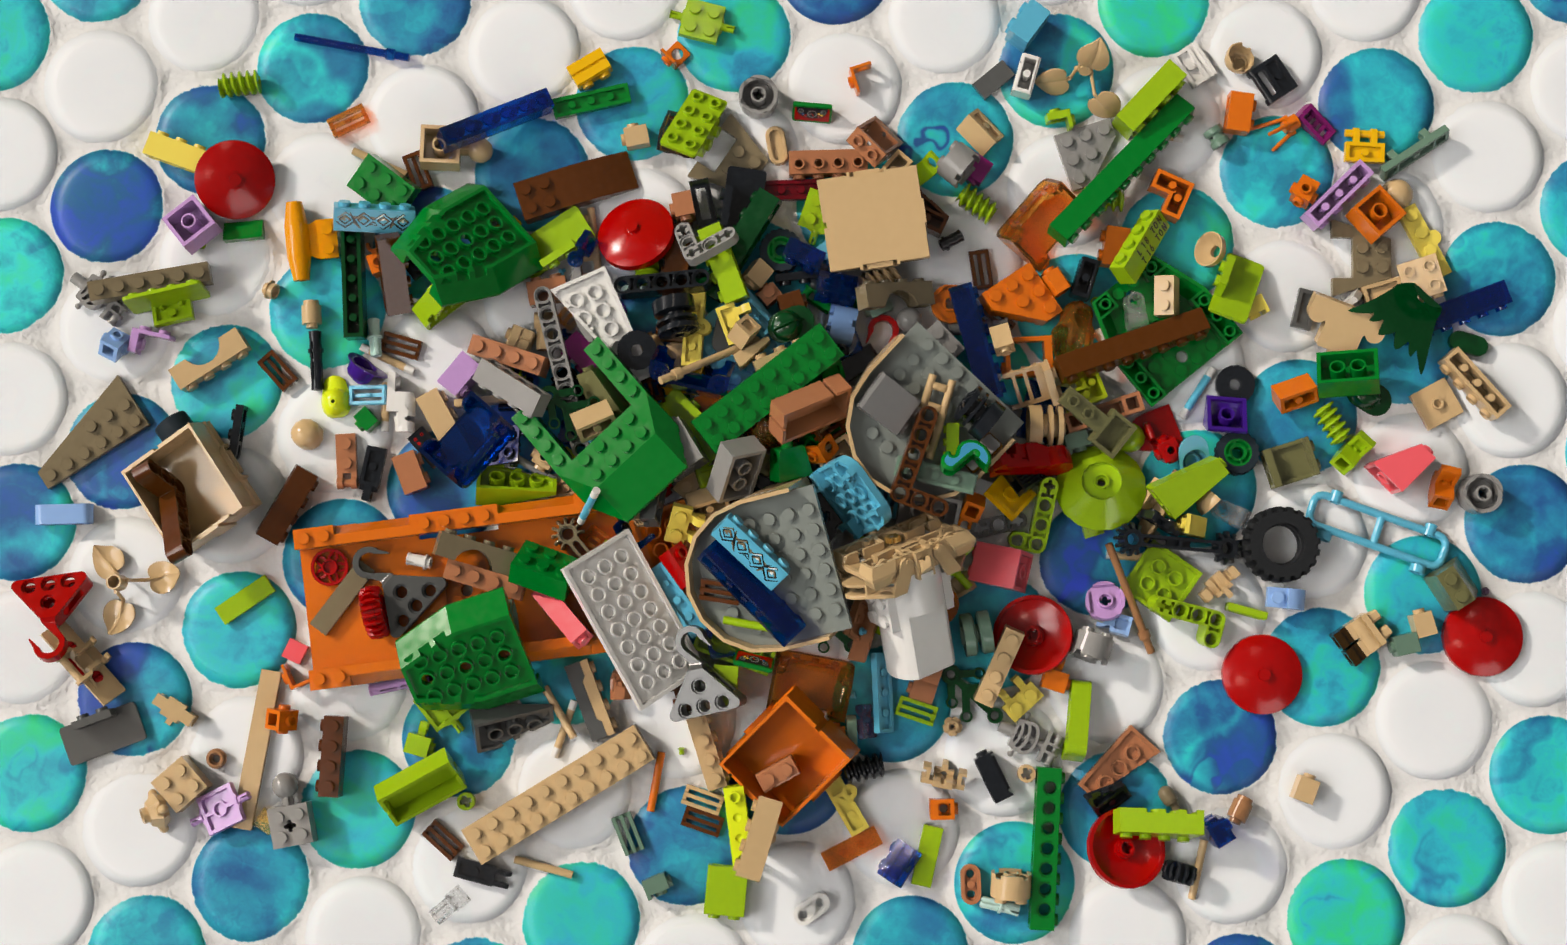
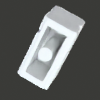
[1010,53,1041,100]

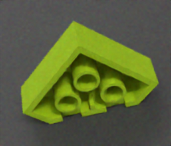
[412,284,464,330]

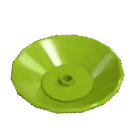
[1056,446,1146,531]

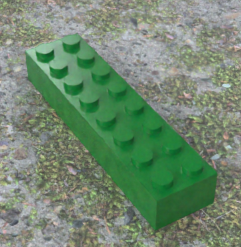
[690,323,844,454]

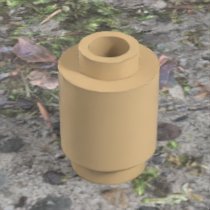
[301,299,322,329]

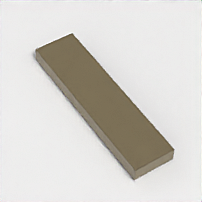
[310,560,376,636]

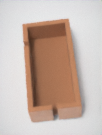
[768,373,852,445]

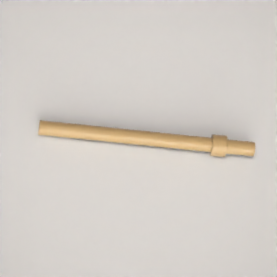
[658,336,760,385]

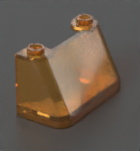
[996,178,1076,272]
[766,650,855,723]

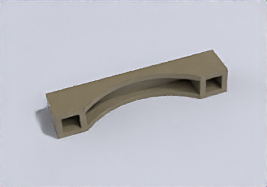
[87,261,214,305]

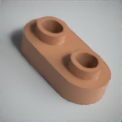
[960,863,981,905]

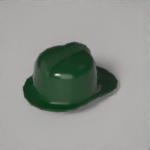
[767,305,814,343]
[1347,385,1392,416]

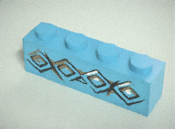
[333,200,416,234]
[711,512,790,591]

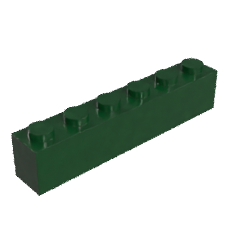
[698,187,782,303]
[340,231,368,341]

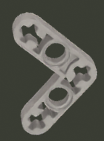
[674,222,739,266]

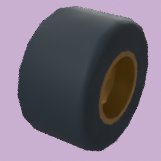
[155,411,193,442]

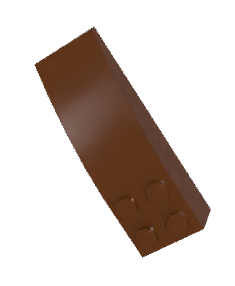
[513,151,639,225]

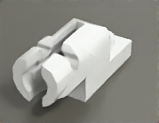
[386,372,416,433]

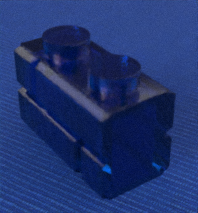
[877,838,922,888]

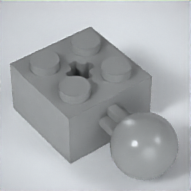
[897,307,965,358]
[267,772,318,850]

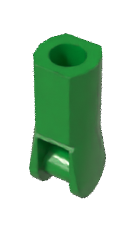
[801,284,834,315]

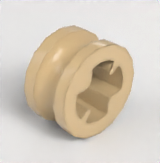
[1017,764,1036,783]

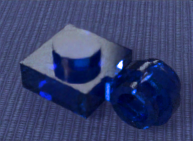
[567,229,599,267]

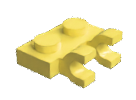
[715,302,752,347]
[664,502,706,544]
[998,674,1044,722]

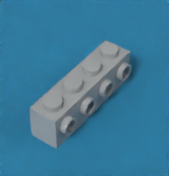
[472,358,552,418]

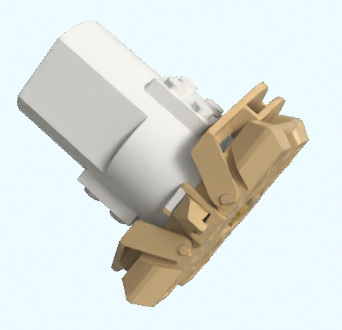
[833,513,976,680]

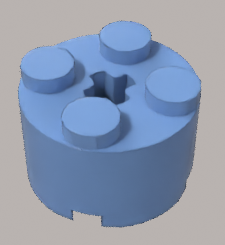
[826,303,858,347]

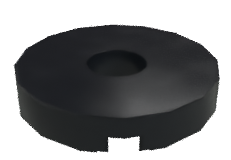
[617,330,657,370]
[1215,365,1255,401]

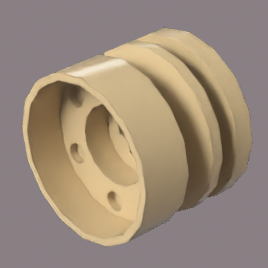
[1026,405,1066,446]

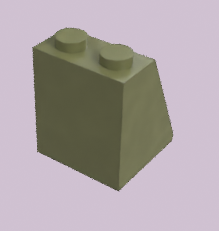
[1422,556,1478,611]

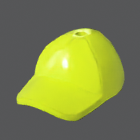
[321,376,351,418]

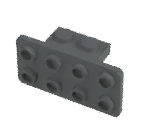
[59,702,147,766]

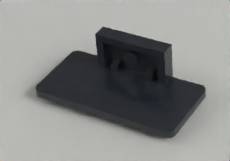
[717,166,767,248]

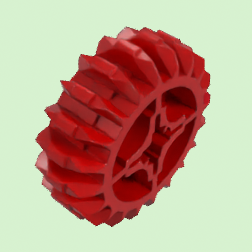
[358,585,390,640]

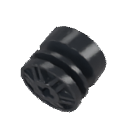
[651,293,700,340]
[951,386,1006,441]

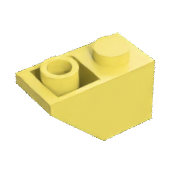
[1176,513,1208,539]

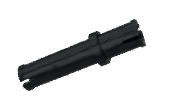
[308,330,324,391]

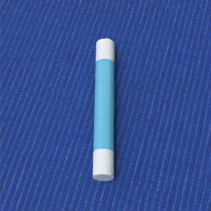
[1178,366,1216,420]
[577,487,601,525]

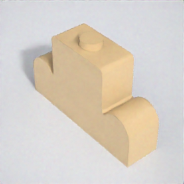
[1306,291,1385,352]

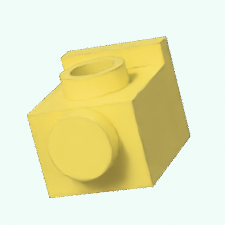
[1248,294,1270,321]

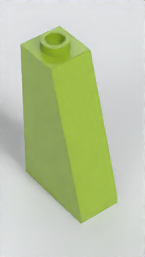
[1146,456,1229,520]

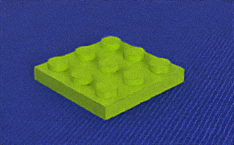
[1119,539,1203,622]

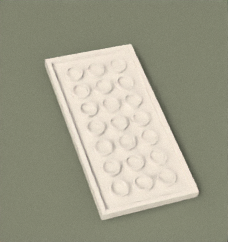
[560,529,699,711]

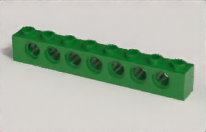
[1028,766,1065,931]

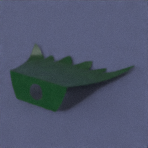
[1348,283,1442,375]

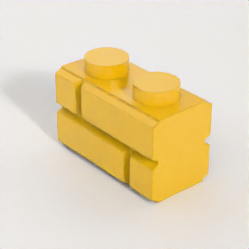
[566,47,613,91]

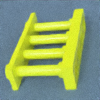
[723,784,749,866]

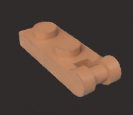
[335,433,359,490]

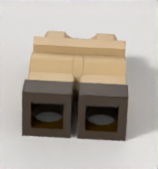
[1329,609,1393,667]

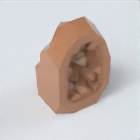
[610,669,631,700]

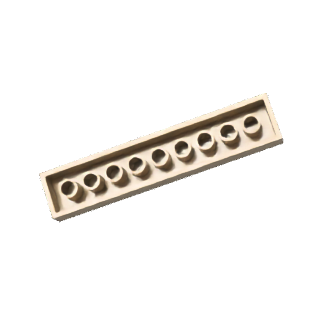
[461,724,656,865]

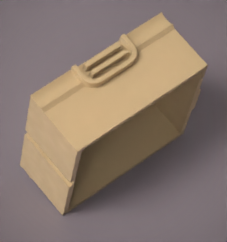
[817,165,930,273]
[121,421,263,552]

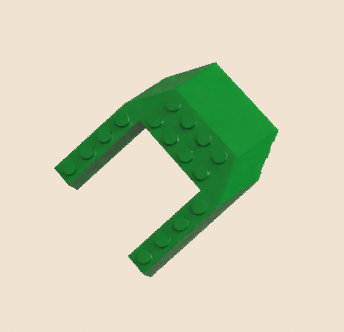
[511,337,688,523]

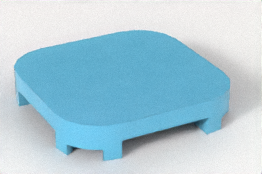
[809,455,892,539]

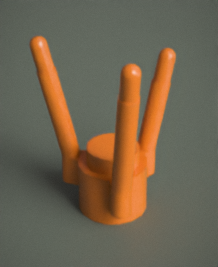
[1252,114,1301,152]

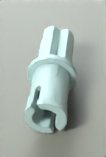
[367,318,383,358]
[979,896,1020,916]

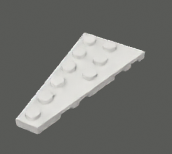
[550,266,653,381]

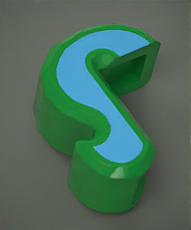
[940,439,991,476]

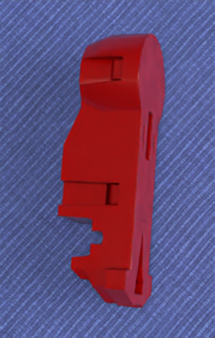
[989,442,1074,477]

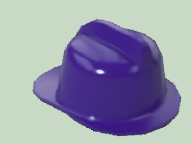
[347,352,388,385]

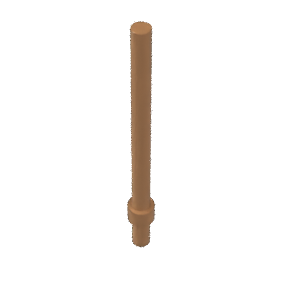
[1105,542,1155,654]

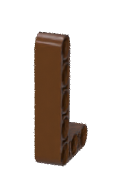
[889,406,949,517]
[131,459,193,564]

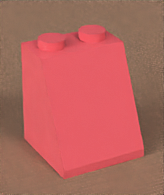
[1363,444,1436,494]
[968,541,1034,593]

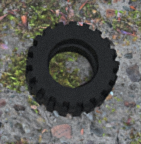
[1240,506,1321,583]

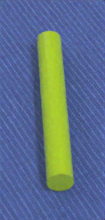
[723,616,785,634]

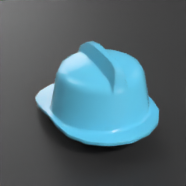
[1178,435,1209,469]

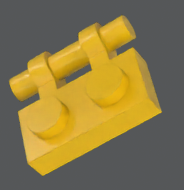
[1343,127,1385,164]

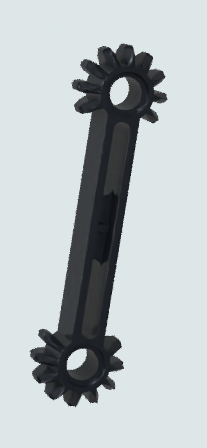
[1113,522,1243,565]

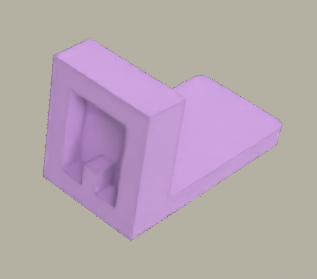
[127,325,176,354]

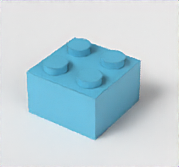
[1005,0,1051,53]

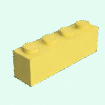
[142,130,206,174]

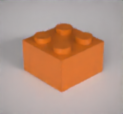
[1345,185,1407,245]

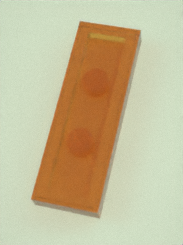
[821,825,883,871]

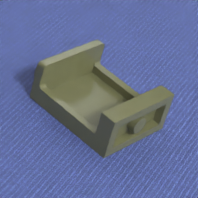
[1260,436,1321,489]

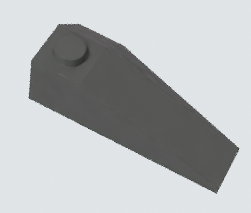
[469,704,554,753]

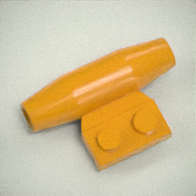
[284,201,340,282]

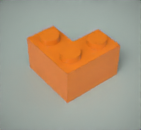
[1147,168,1195,224]

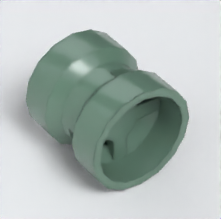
[1203,123,1230,151]

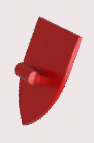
[1132,404,1183,451]

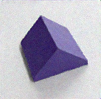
[1203,395,1248,434]

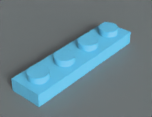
[651,562,707,639]
[871,652,894,733]

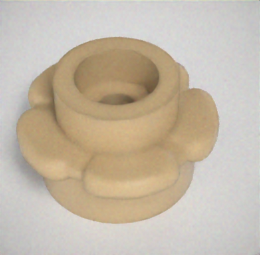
[262,280,280,299]
[943,717,962,736]

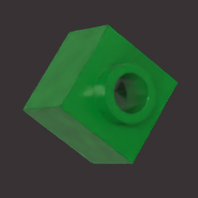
[353,406,381,433]

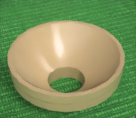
[1194,231,1226,267]

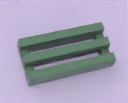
[611,811,645,856]

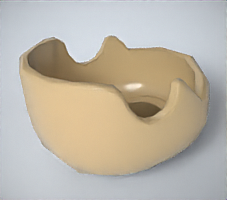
[1224,42,1254,74]
[1382,179,1413,208]
[291,419,323,450]

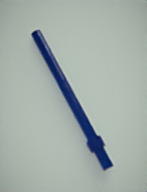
[294,33,410,62]

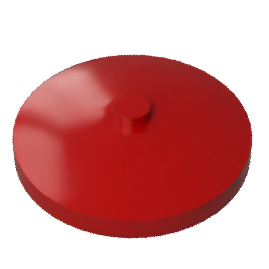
[194,140,275,219]
[598,199,675,271]
[993,595,1073,675]
[1441,597,1523,676]
[1221,635,1302,714]
[1087,808,1165,889]

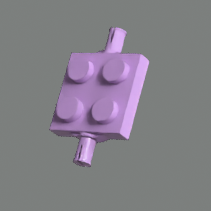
[190,782,252,836]

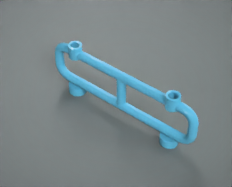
[1306,489,1450,576]

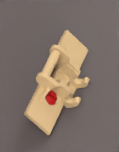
[40,622,126,707]

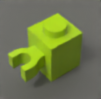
[403,720,436,758]

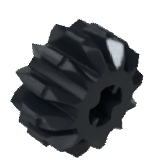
[1162,860,1197,886]

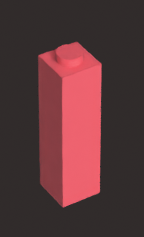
[531,591,594,649]

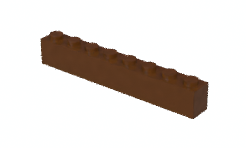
[1052,307,1211,385]

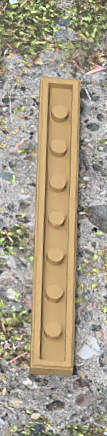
[232,669,283,831]

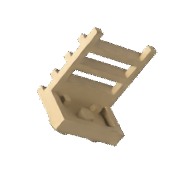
[1002,359,1063,410]

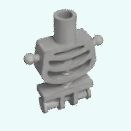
[70,270,129,327]
[997,712,1065,767]

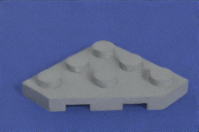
[1053,118,1116,192]

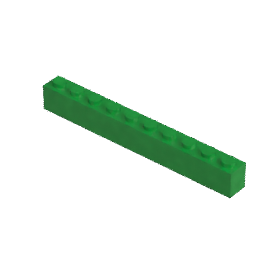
[1047,94,1195,247]

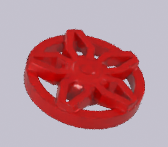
[311,548,349,586]

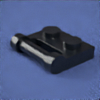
[1246,54,1298,106]

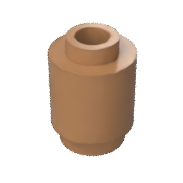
[1227,794,1253,826]

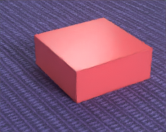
[281,638,309,665]

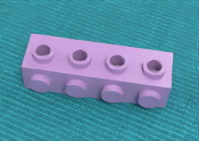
[1299,159,1374,231]

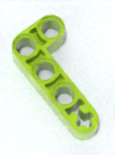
[1007,477,1058,553]
[1147,595,1226,648]
[1061,679,1092,762]

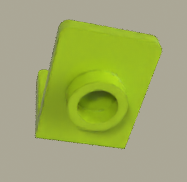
[916,150,939,186]

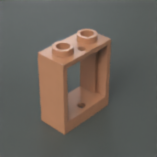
[846,116,904,168]

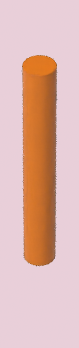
[647,751,665,812]

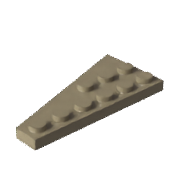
[38,375,151,489]

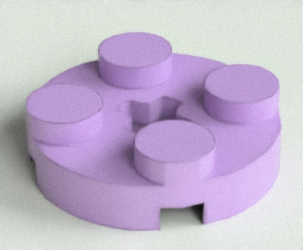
[1085,581,1125,621]

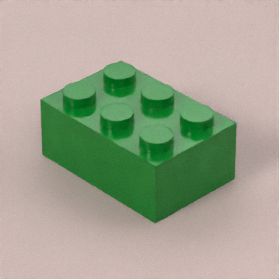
[347,153,422,205]
[1316,348,1381,398]
[508,540,578,601]

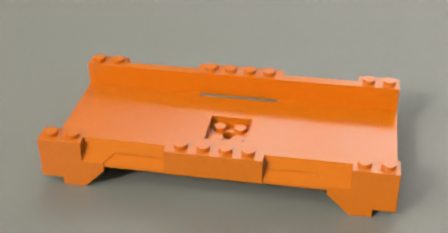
[292,493,621,691]

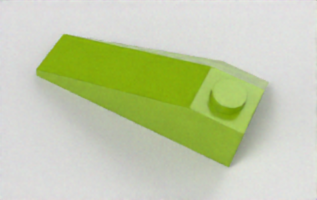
[475,461,557,505]

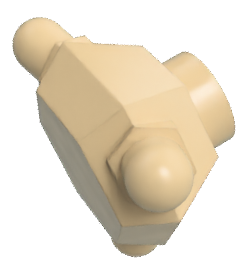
[139,789,170,833]

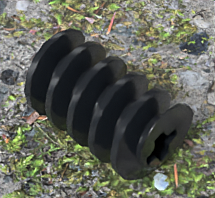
[843,752,885,783]

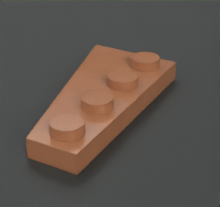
[1077,725,1161,793]

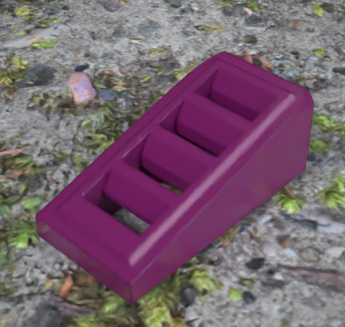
[1295,103,1336,145]

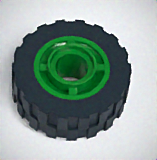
[759,228,803,273]
[1214,433,1260,476]

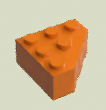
[977,262,1063,326]

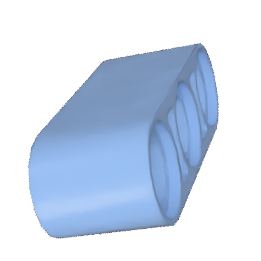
[35,503,94,525]

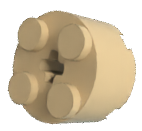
[990,868,1032,905]

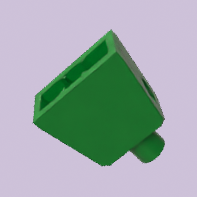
[770,440,813,483]

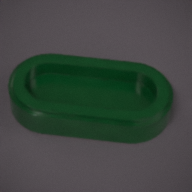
[1448,331,1488,357]

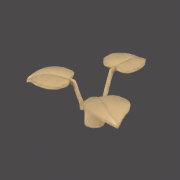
[1035,37,1121,118]
[92,545,180,635]

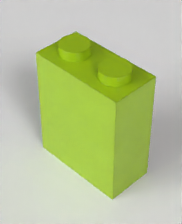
[704,863,747,920]

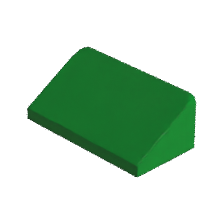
[223,220,265,243]

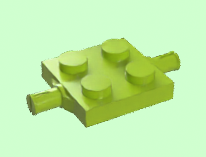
[669,0,735,45]
[797,187,827,245]
[413,676,469,733]

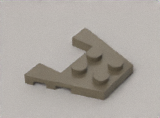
[688,113,769,188]
[1330,220,1392,297]

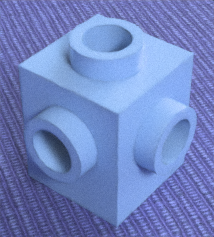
[98,327,130,363]

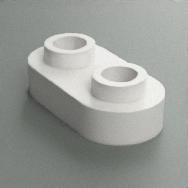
[794,892,830,925]

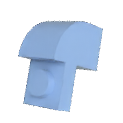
[1265,587,1306,611]

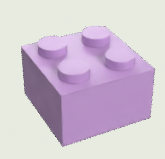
[162,195,223,255]
[437,350,479,399]

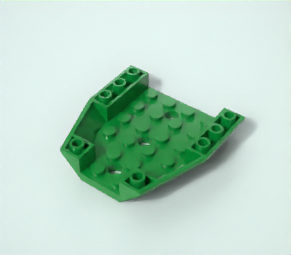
[390,183,543,307]
[1091,255,1243,407]
[395,587,546,710]

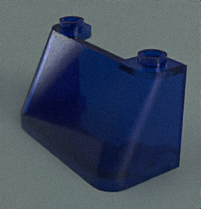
[649,345,736,400]
[418,391,515,488]

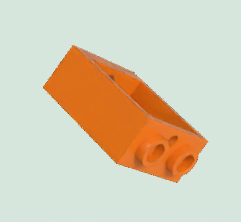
[1000,335,1053,379]

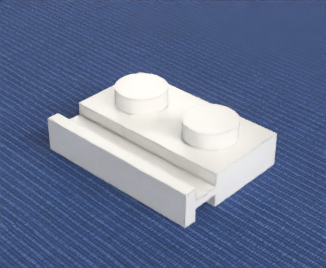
[1171,41,1217,90]

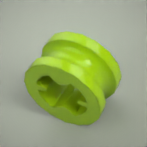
[457,792,476,810]

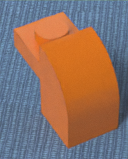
[1428,464,1462,511]

